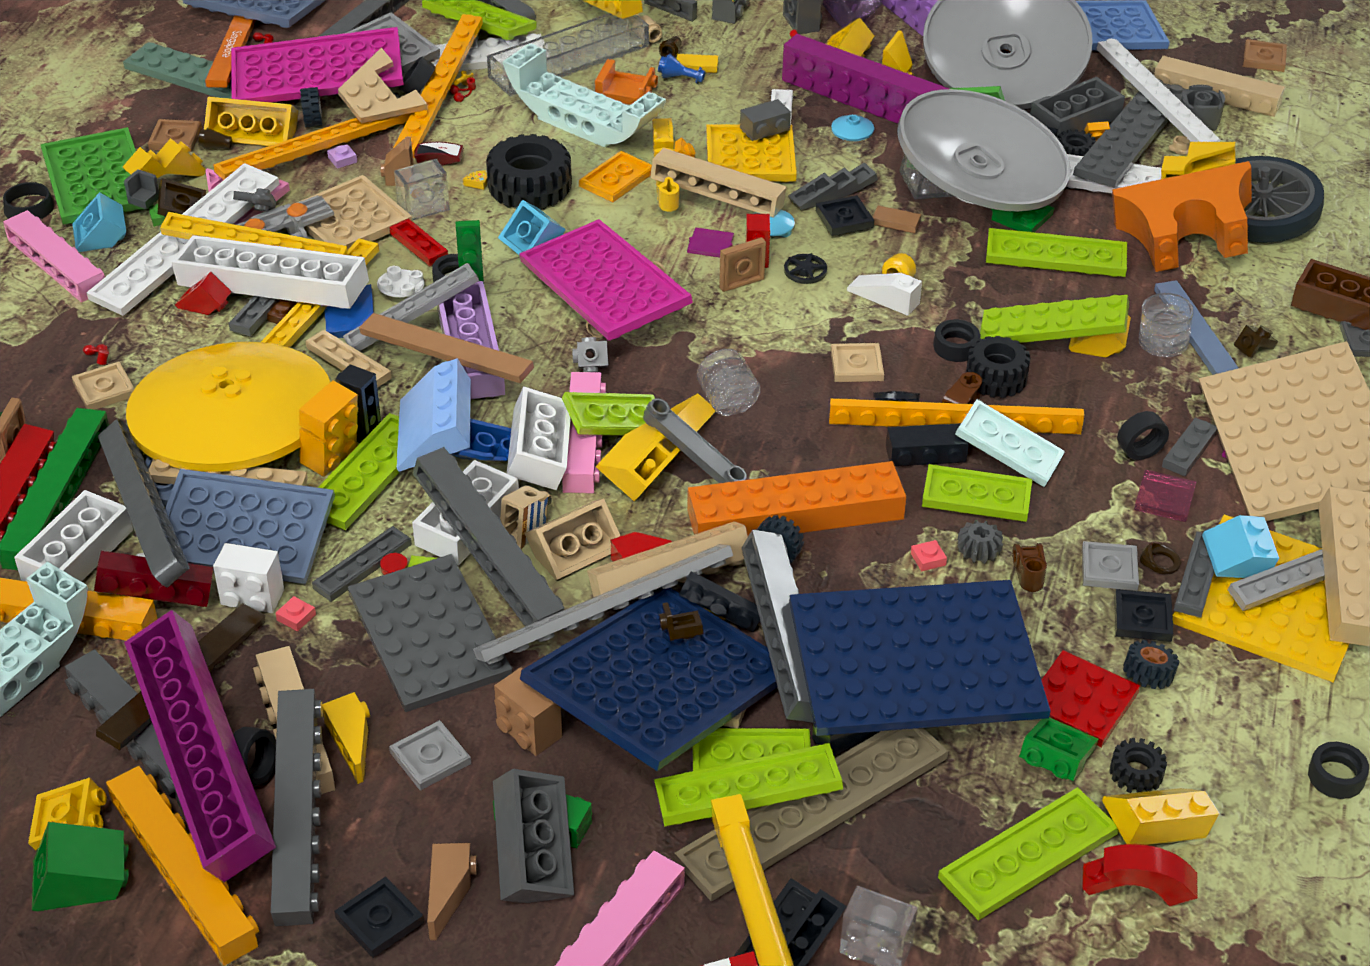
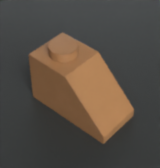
[381,136,414,186]

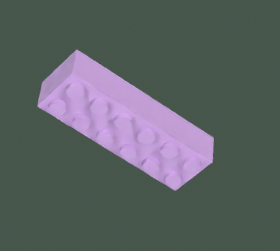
[437,281,505,399]

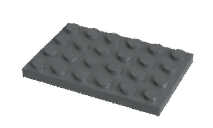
[348,554,512,712]

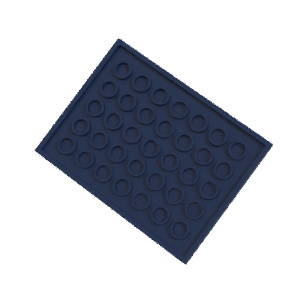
[789,580,1051,736]
[520,587,778,771]

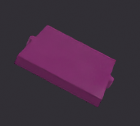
[687,227,734,258]

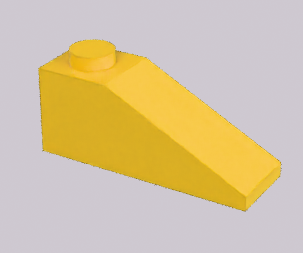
[322,692,370,784]

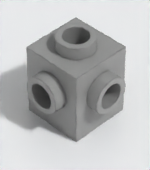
[572,337,608,372]

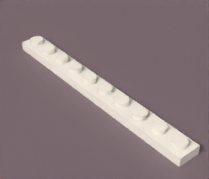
[1097,39,1220,142]

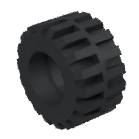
[966,336,1031,398]

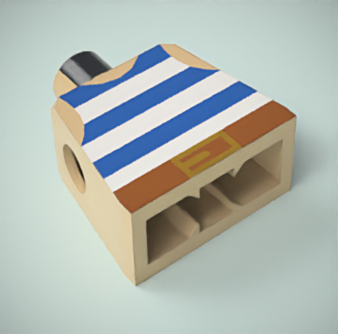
[500,486,552,549]

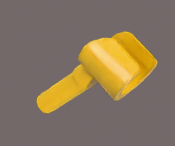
[454,70,474,85]

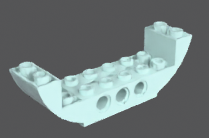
[503,43,666,148]
[0,562,88,717]

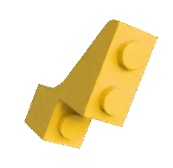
[122,138,206,179]
[1161,142,1236,179]

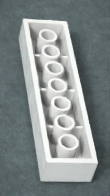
[171,235,369,309]

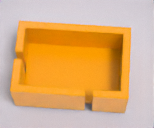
[299,380,358,477]

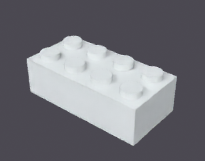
[507,387,570,490]
[412,460,519,565]
[14,490,133,582]

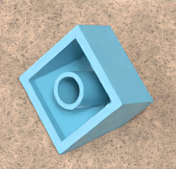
[72,192,127,252]
[498,200,566,254]
[1202,515,1279,578]

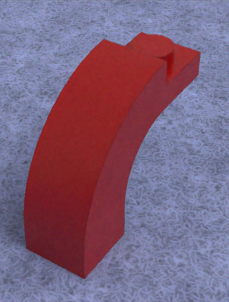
[1083,844,1198,906]

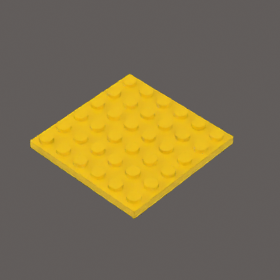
[1173,514,1350,683]

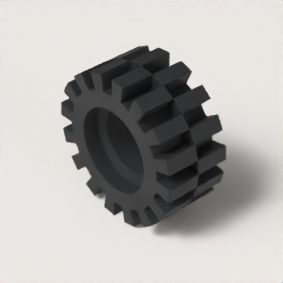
[1057,129,1096,156]
[1110,738,1167,793]

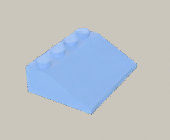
[397,358,471,472]

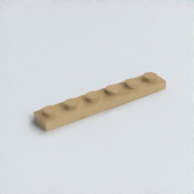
[148,459,308,486]

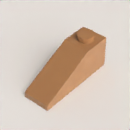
[428,843,477,940]

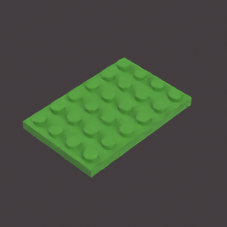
[40,127,153,225]

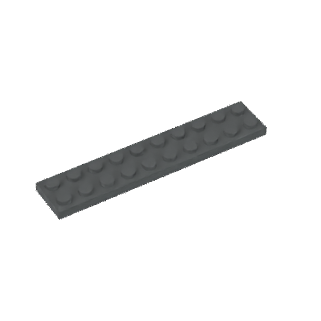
[1073,79,1188,188]

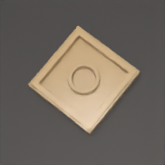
[831,343,884,382]
[72,361,135,410]

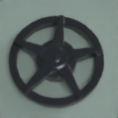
[784,253,827,284]
[873,391,920,401]

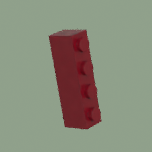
[94,551,213,607]

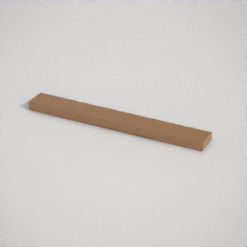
[359,313,534,384]

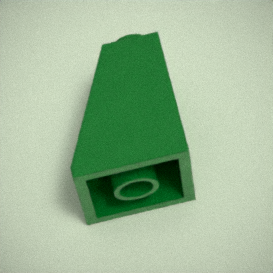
[32,822,129,911]

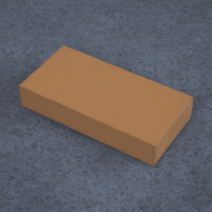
[872,205,921,233]

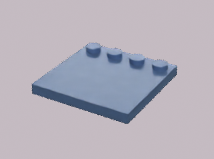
[1076,0,1170,51]

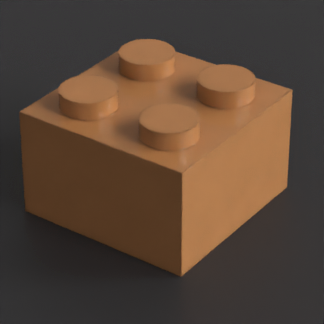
[494,667,562,756]

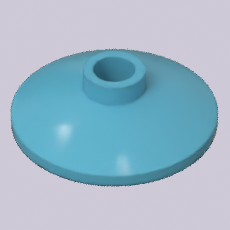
[831,115,874,141]

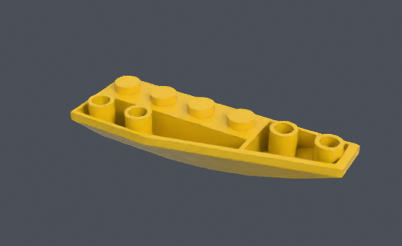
[596,394,716,501]

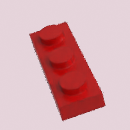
[390,218,448,266]

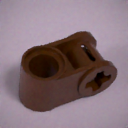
[942,372,982,404]
[1012,543,1047,592]

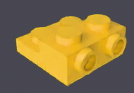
[28,778,107,850]

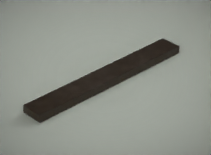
[96,603,265,750]

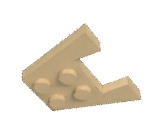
[338,48,428,123]

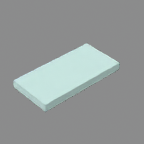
[955,400,1065,487]

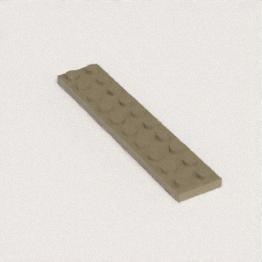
[674,728,948,902]

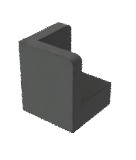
[124,169,159,209]

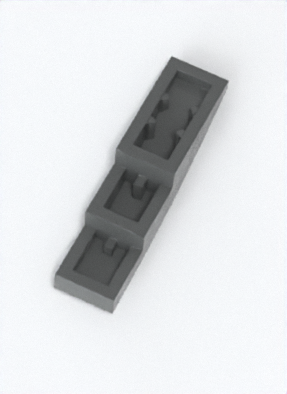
[788,162,878,210]

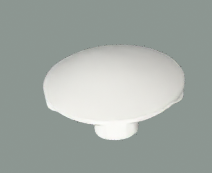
[377,266,424,297]

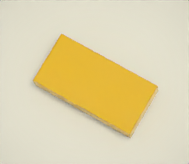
[677,54,718,73]

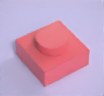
[911,540,947,572]
[275,596,316,632]

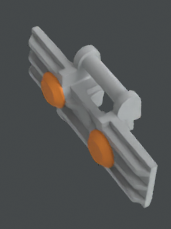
[237,195,334,239]

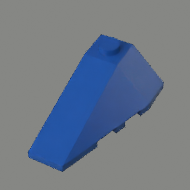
[452,419,511,461]

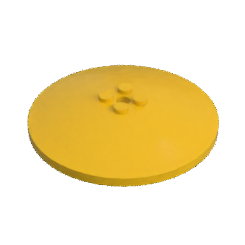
[126,342,330,472]

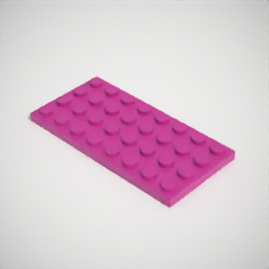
[231,27,404,102]
[519,219,693,341]

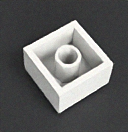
[213,543,284,613]

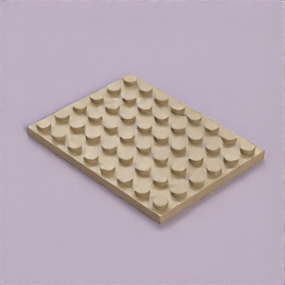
[1199,341,1370,521]

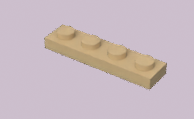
[306,330,392,388]

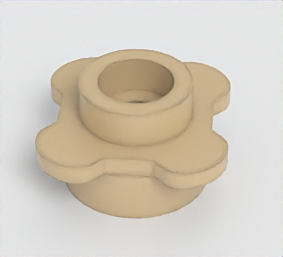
[1169,135,1191,155]

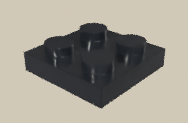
[815,195,875,236]
[1114,589,1173,642]
[334,876,424,958]

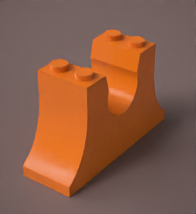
[1112,161,1252,272]

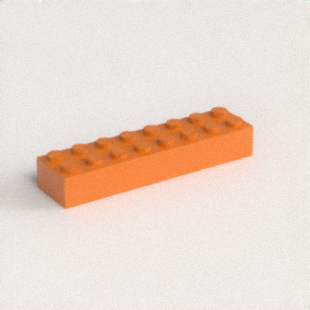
[687,461,906,536]

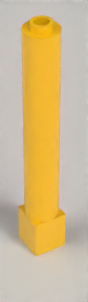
[711,794,794,966]

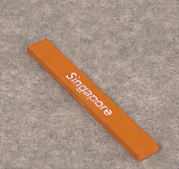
[205,15,256,88]

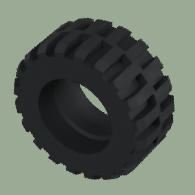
[486,134,572,209]

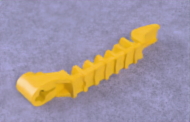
[652,118,680,212]

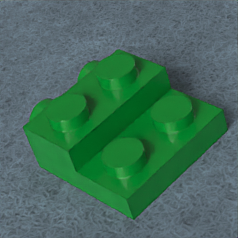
[991,205,1054,233]
[1019,717,1099,781]

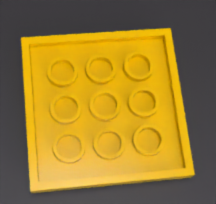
[706,124,797,183]

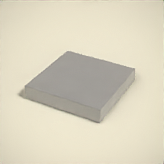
[1082,541,1139,591]
[389,720,471,791]

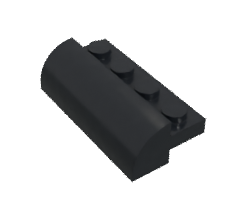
[733,878,847,966]

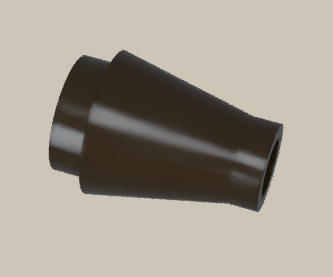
[659,36,682,58]
[198,128,232,149]

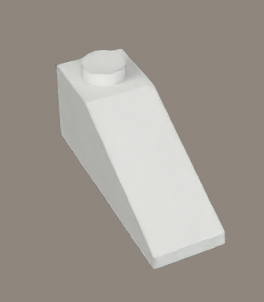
[847,273,922,315]

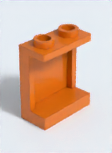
[595,59,658,105]

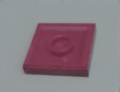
[1134,470,1196,522]

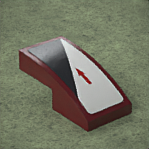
[414,142,464,166]

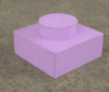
[327,144,357,169]

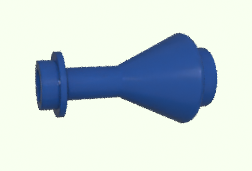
[658,54,706,84]

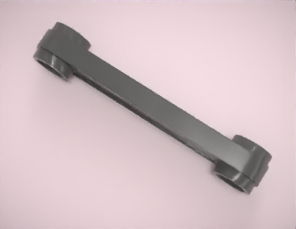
[643,398,747,483]

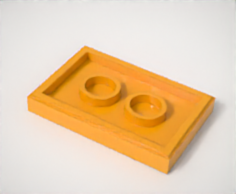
[579,151,652,203]

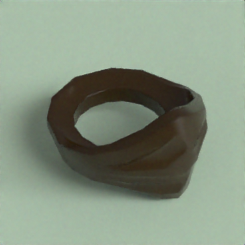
[1140,543,1181,574]

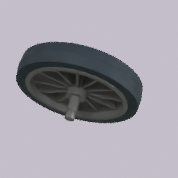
[1235,156,1324,243]

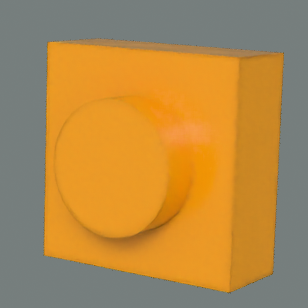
[1084,122,1110,141]
[674,137,696,158]

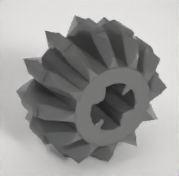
[957,520,1003,564]

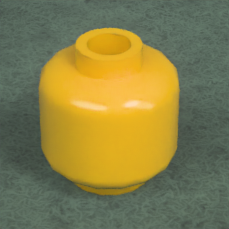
[882,253,916,277]

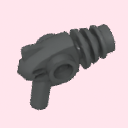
[233,188,276,212]

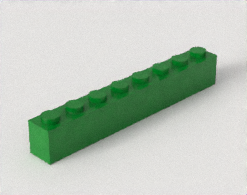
[0,408,109,570]

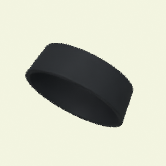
[3,182,55,220]

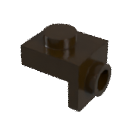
[1234,325,1279,358]
[659,602,704,641]

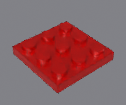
[1041,650,1140,748]

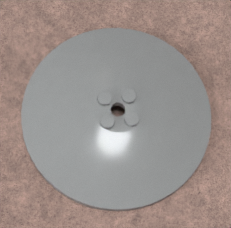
[923,0,1092,109]
[897,89,1070,211]

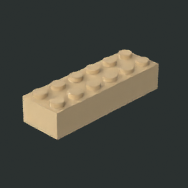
[1319,486,1370,646]

